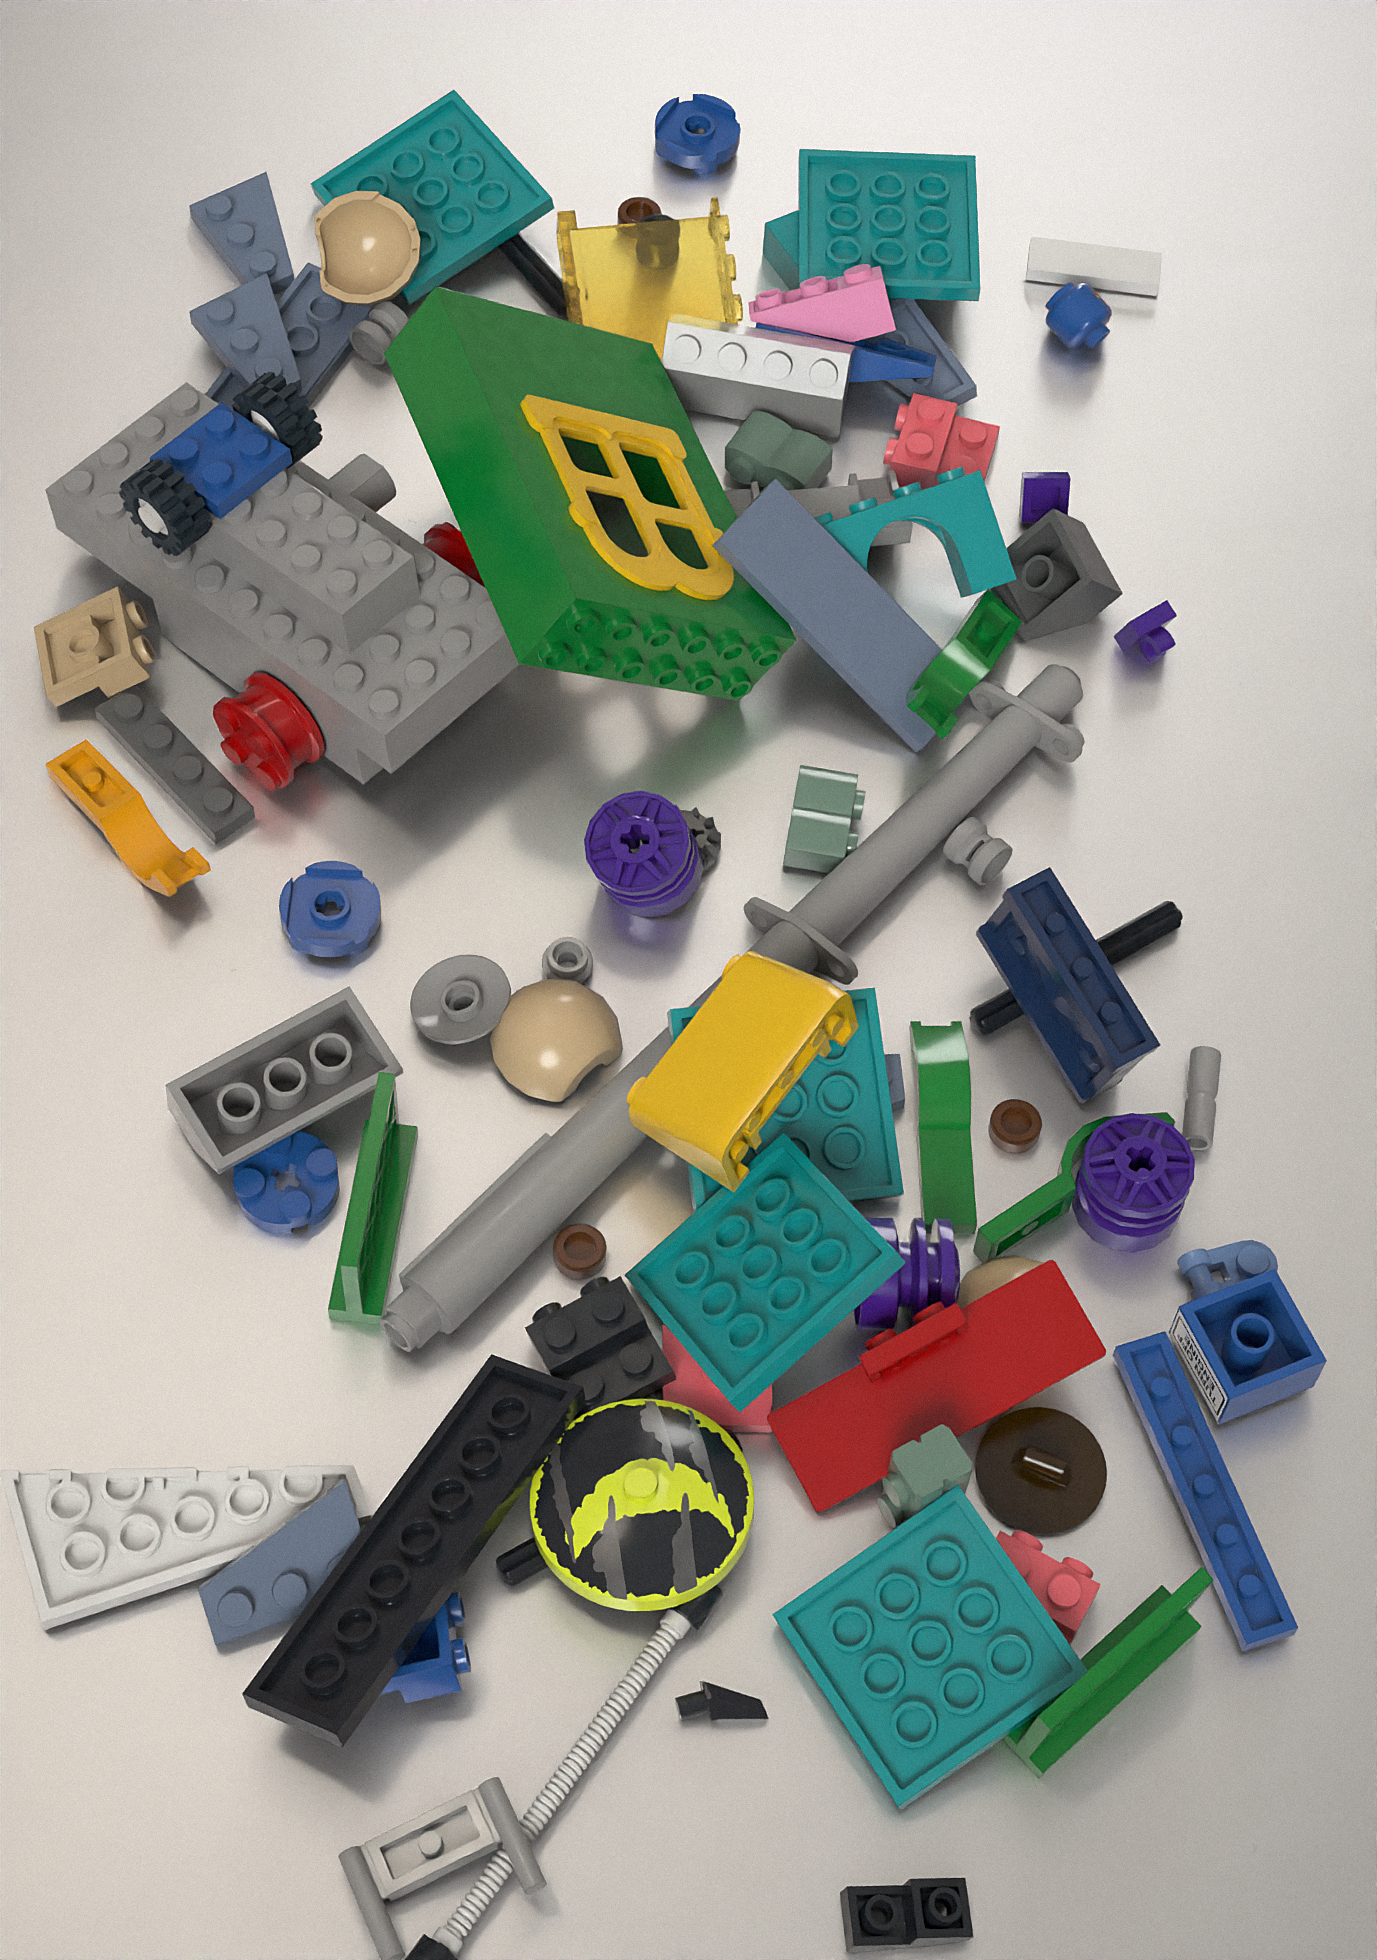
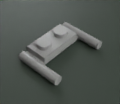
[338,1777,547,1960]

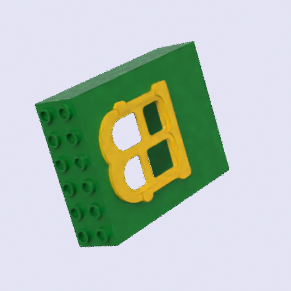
[384,286,796,701]

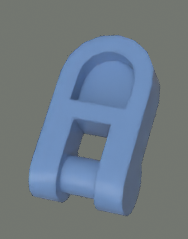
[1177,1240,1278,1300]

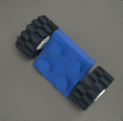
[119,372,323,556]

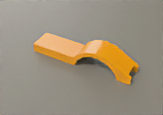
[45,739,211,897]

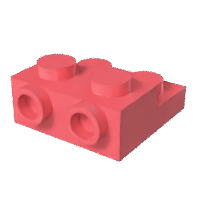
[883,393,1000,490]
[996,1530,1101,1645]

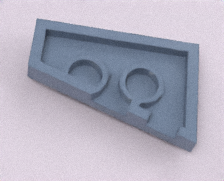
[198,1479,361,1645]

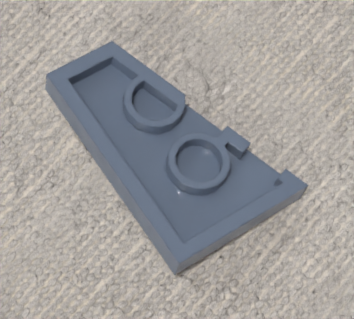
[189,172,294,295]
[189,273,302,394]
[866,298,977,407]

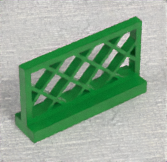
[328,1072,418,1325]
[1003,1567,1214,1779]

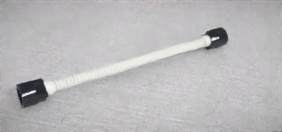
[405,1585,723,1960]

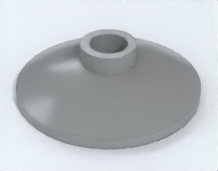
[410,955,511,1044]

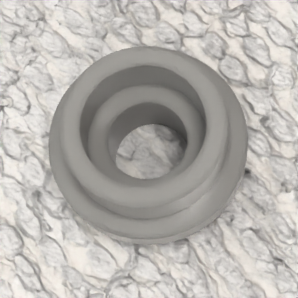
[542,937,593,983]

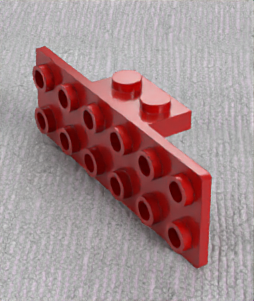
[767,1260,1106,1513]

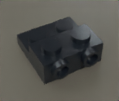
[525,1276,676,1420]

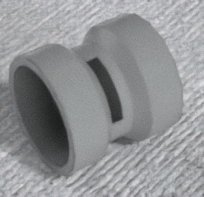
[349,301,409,365]
[943,817,1013,886]

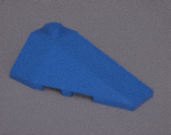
[755,323,937,383]

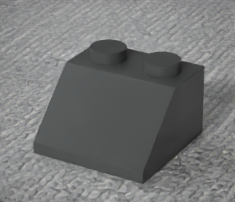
[995,509,1123,641]

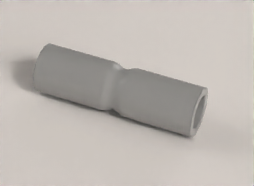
[1182,1046,1221,1151]

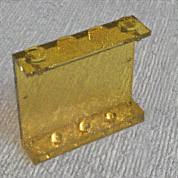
[556,197,743,363]

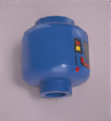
[1045,282,1112,350]

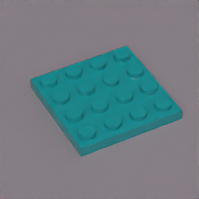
[310,90,555,305]
[798,149,981,301]
[667,987,904,1213]
[624,1132,906,1412]
[772,1485,1088,1810]

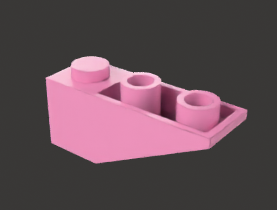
[748,264,896,342]

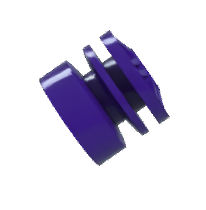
[584,791,704,917]
[1072,1113,1195,1253]
[854,1217,960,1332]

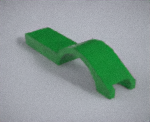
[906,589,1022,739]
[909,1021,977,1234]
[973,1112,1175,1263]

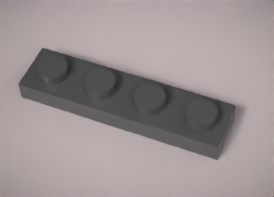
[95,685,255,844]

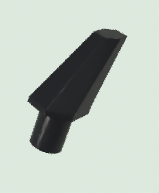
[675,1681,769,1721]

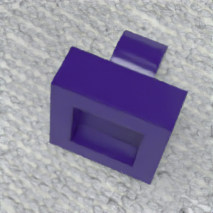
[1019,472,1071,522]
[1113,600,1177,663]

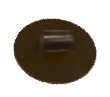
[975,1407,1107,1535]

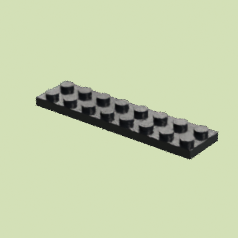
[242,1354,586,1748]

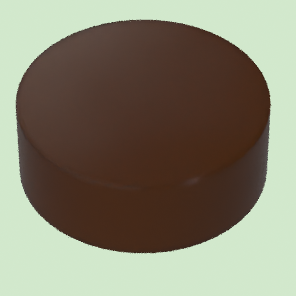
[617,197,661,240]
[988,1099,1042,1153]
[553,1223,607,1280]

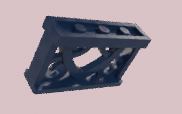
[976,867,1161,1103]

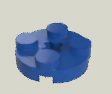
[654,94,741,175]
[279,861,381,957]
[233,1131,340,1234]

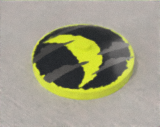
[529,1399,754,1611]

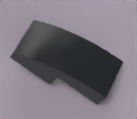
[840,1878,973,1952]

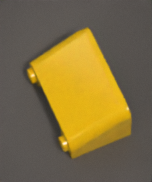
[626,951,859,1192]

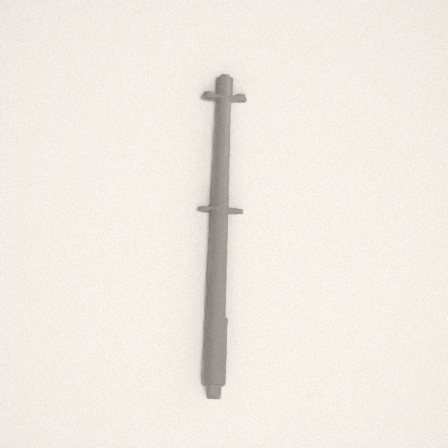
[380,664,1085,1352]

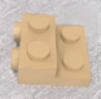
[34,586,156,707]

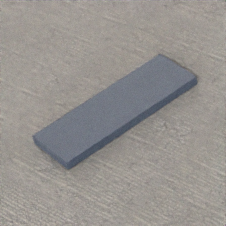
[205,262,376,409]
[712,479,970,753]

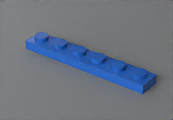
[1113,1331,1298,1652]

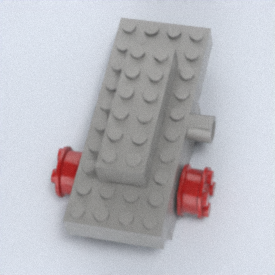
[45,382,520,791]

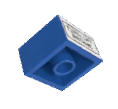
[1169,1268,1327,1425]

